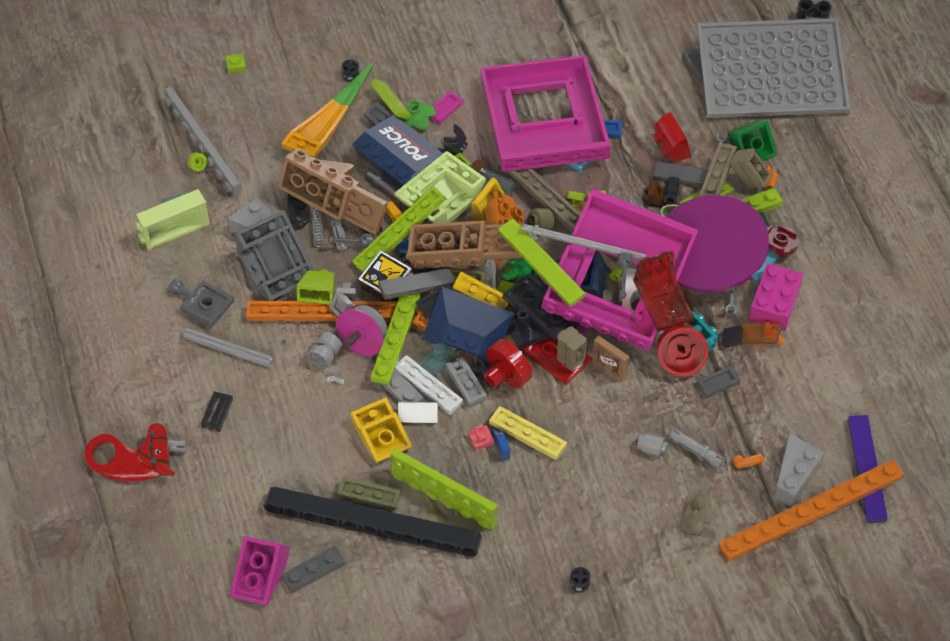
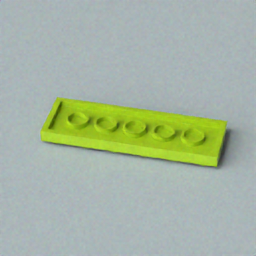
[390,449,498,530]

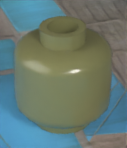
[526,208,555,230]

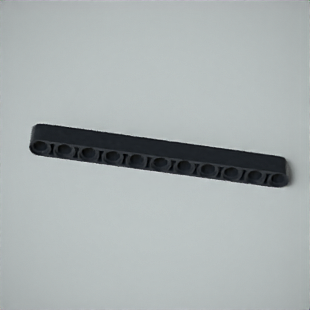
[263,487,482,557]

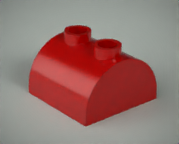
[652,112,692,162]

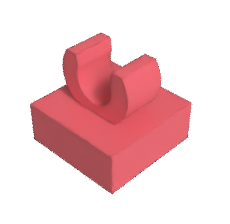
[468,425,494,451]

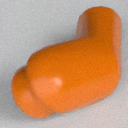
[765,164,778,190]

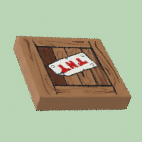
[592,336,629,382]

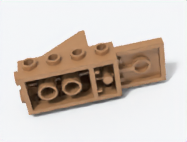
[277,149,388,235]
[406,220,524,270]

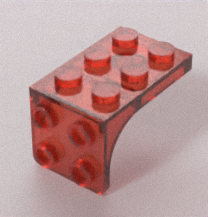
[633,251,694,332]

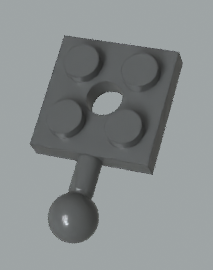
[169,279,234,328]

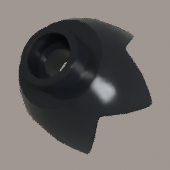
[438,124,468,156]

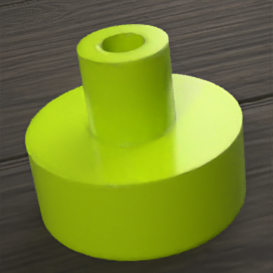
[187,152,207,172]
[566,191,585,207]

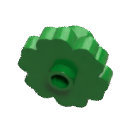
[500,257,535,281]

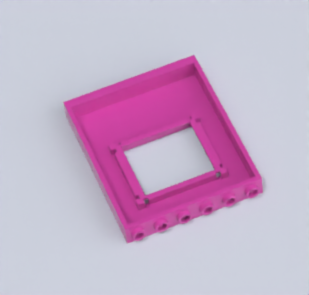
[480,55,611,172]
[541,188,698,351]

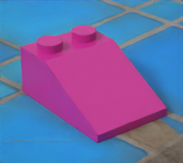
[229,536,290,606]

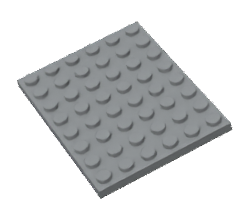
[697,18,851,118]

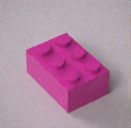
[749,263,804,331]

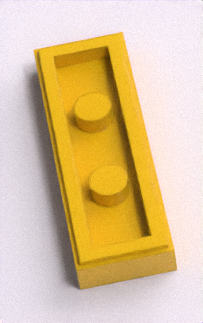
[452,272,508,310]

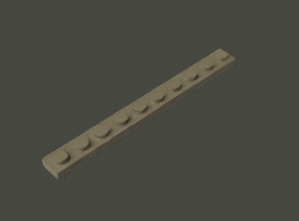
[671,143,737,300]
[496,156,620,271]

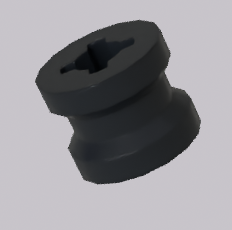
[341,59,360,82]
[569,567,591,593]

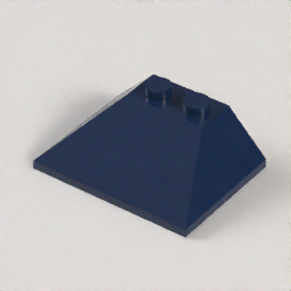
[422,287,514,365]

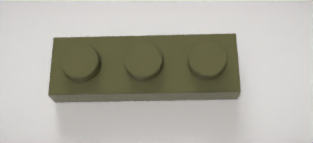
[337,476,401,511]

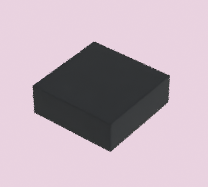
[722,325,743,348]

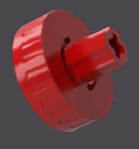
[656,324,709,377]
[484,339,533,389]

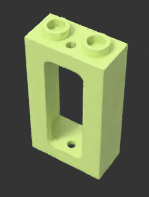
[135,189,210,250]

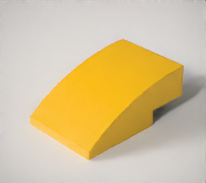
[350,397,413,463]

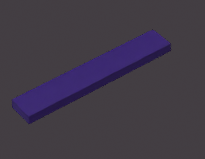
[848,415,888,523]

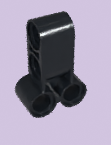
[796,0,831,20]

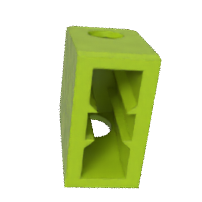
[297,269,335,305]

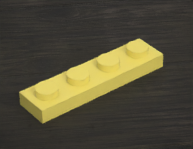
[489,406,567,461]

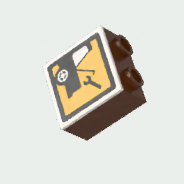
[359,251,413,302]

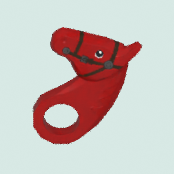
[84,423,175,482]

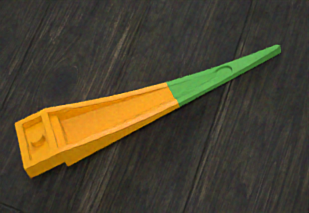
[282,63,373,158]

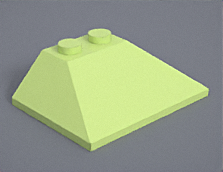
[394,151,486,224]

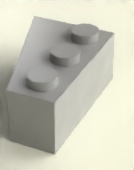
[228,198,274,234]
[774,434,824,508]

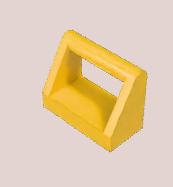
[471,178,505,223]

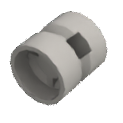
[307,332,343,369]

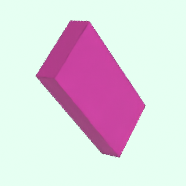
[429,91,464,125]

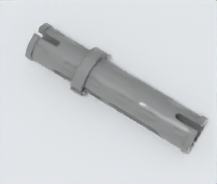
[669,428,725,469]

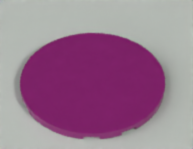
[666,195,769,293]

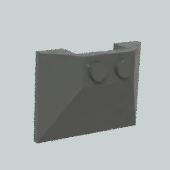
[235,210,314,301]

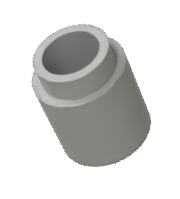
[637,433,668,457]

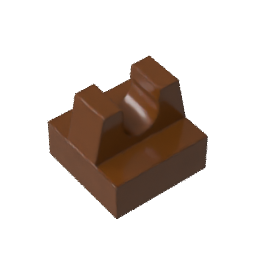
[642,180,664,206]

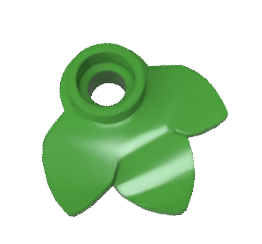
[402,100,436,131]

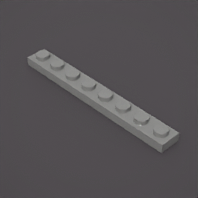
[164,87,241,197]

